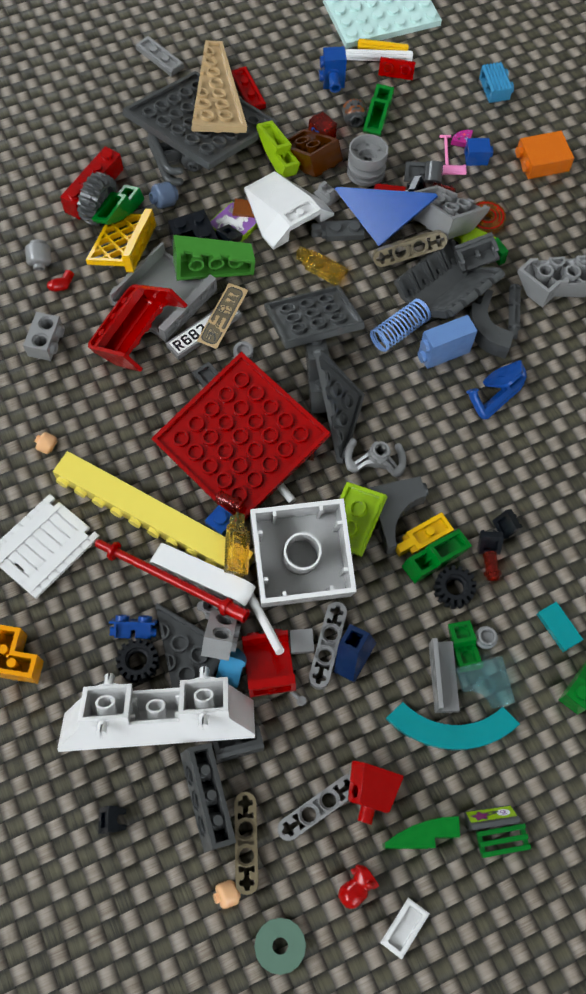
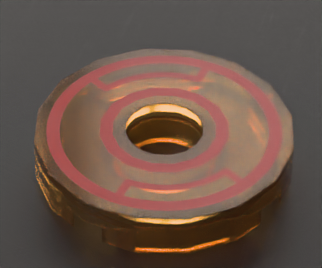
[475,200,506,234]

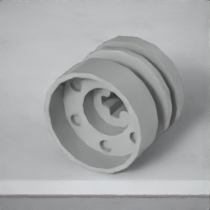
[347,134,388,187]

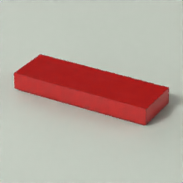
[231,66,266,110]

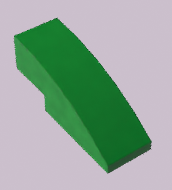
[363,84,394,136]
[92,184,145,225]
[402,529,472,584]
[382,816,460,849]

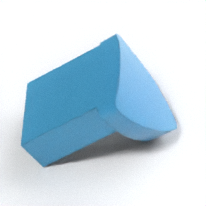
[216,648,247,688]

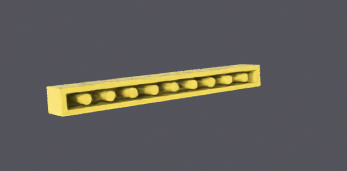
[52,451,254,579]

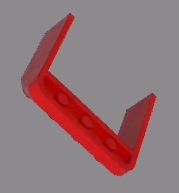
[88,284,188,372]

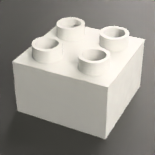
[250,498,357,608]

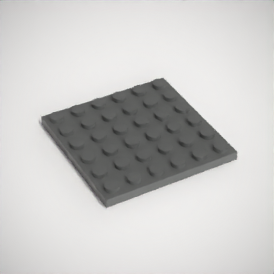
[123,71,279,170]

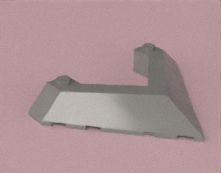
[517,255,586,307]

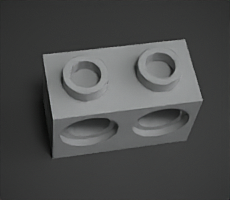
[23,312,65,361]
[201,609,241,661]

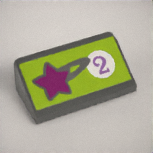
[464,805,521,831]

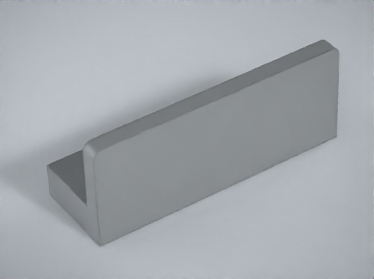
[429,638,460,713]

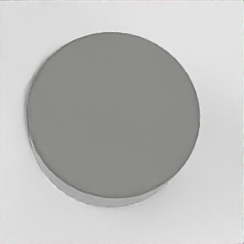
[233,341,254,360]

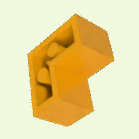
[0,625,44,684]

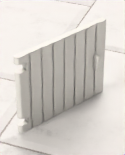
[0,494,100,599]

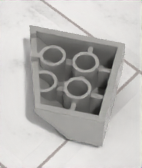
[413,185,490,240]

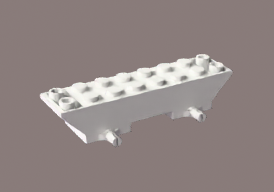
[57,666,255,752]

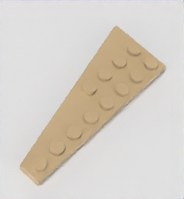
[191,40,247,134]

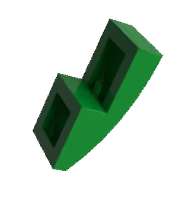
[448,620,483,673]

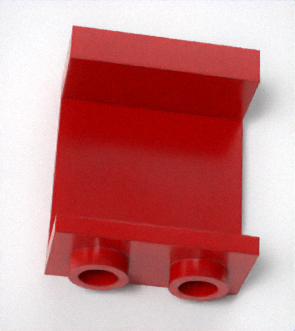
[242,629,296,697]

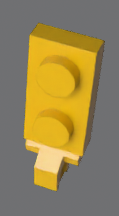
[395,512,454,557]

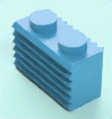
[479,62,514,103]

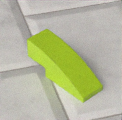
[256,120,300,178]

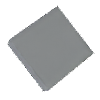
[290,628,314,654]

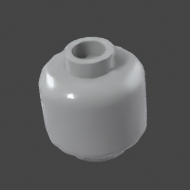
[25,239,52,271]

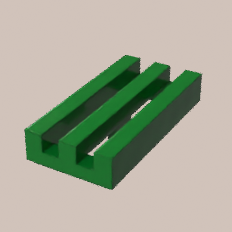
[476,823,531,858]

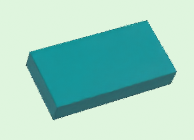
[536,601,583,652]

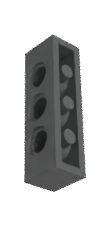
[180,743,236,853]

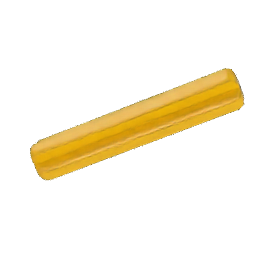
[357,38,409,50]

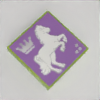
[210,201,258,242]

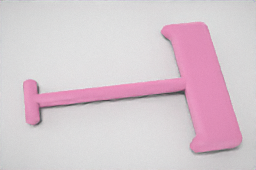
[439,135,467,175]

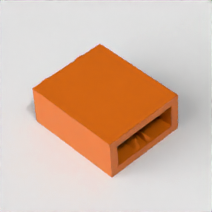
[515,130,575,179]

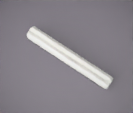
[345,49,413,61]

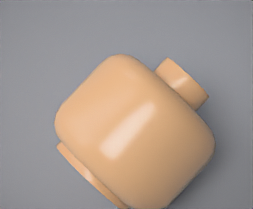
[34,432,58,454]
[213,880,241,909]

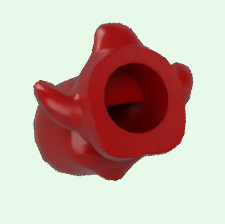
[338,864,379,909]

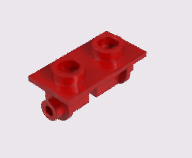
[378,57,416,80]

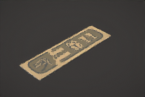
[197,283,248,349]

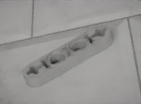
[309,602,347,690]
[278,774,351,841]

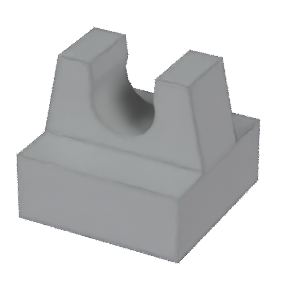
[313,181,340,207]

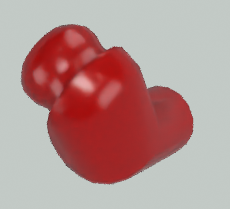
[47,270,74,292]

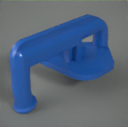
[466,360,527,419]

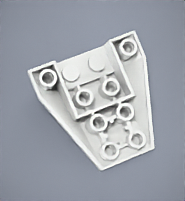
[244,171,334,250]

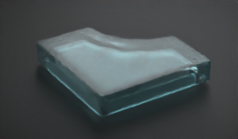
[456,656,515,708]

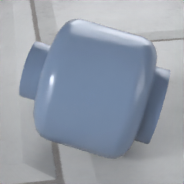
[149,181,179,209]

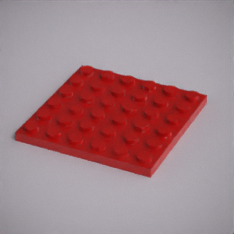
[151,351,331,526]

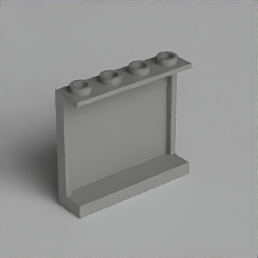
[109,242,217,342]

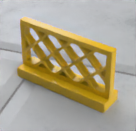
[86,209,156,273]

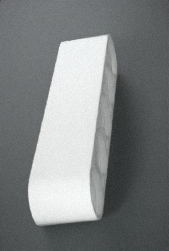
[149,543,256,608]

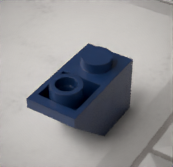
[334,624,377,683]

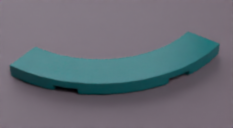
[386,702,520,750]

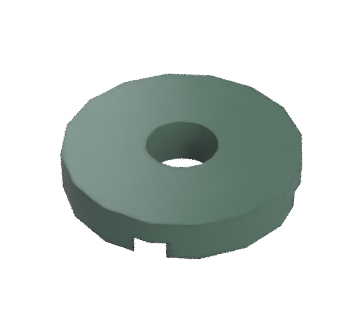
[254,918,306,975]

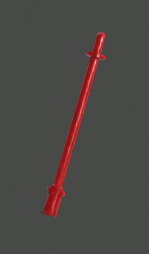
[95,539,250,624]

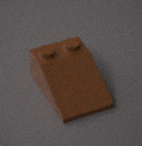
[287,129,343,177]

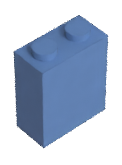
[418,315,478,369]

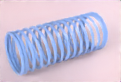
[370,299,431,352]

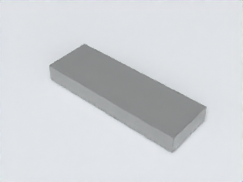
[136,36,184,77]

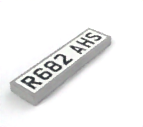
[166,310,242,360]

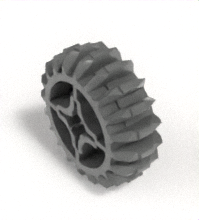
[77,172,117,226]

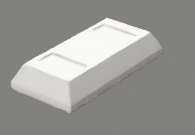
[380,897,430,960]

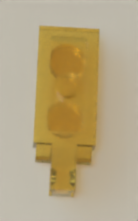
[296,246,348,286]
[224,512,250,577]

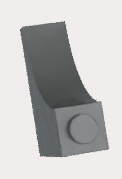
[370,476,428,555]

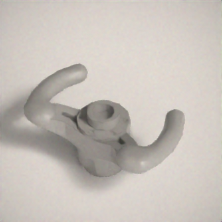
[344,438,407,477]

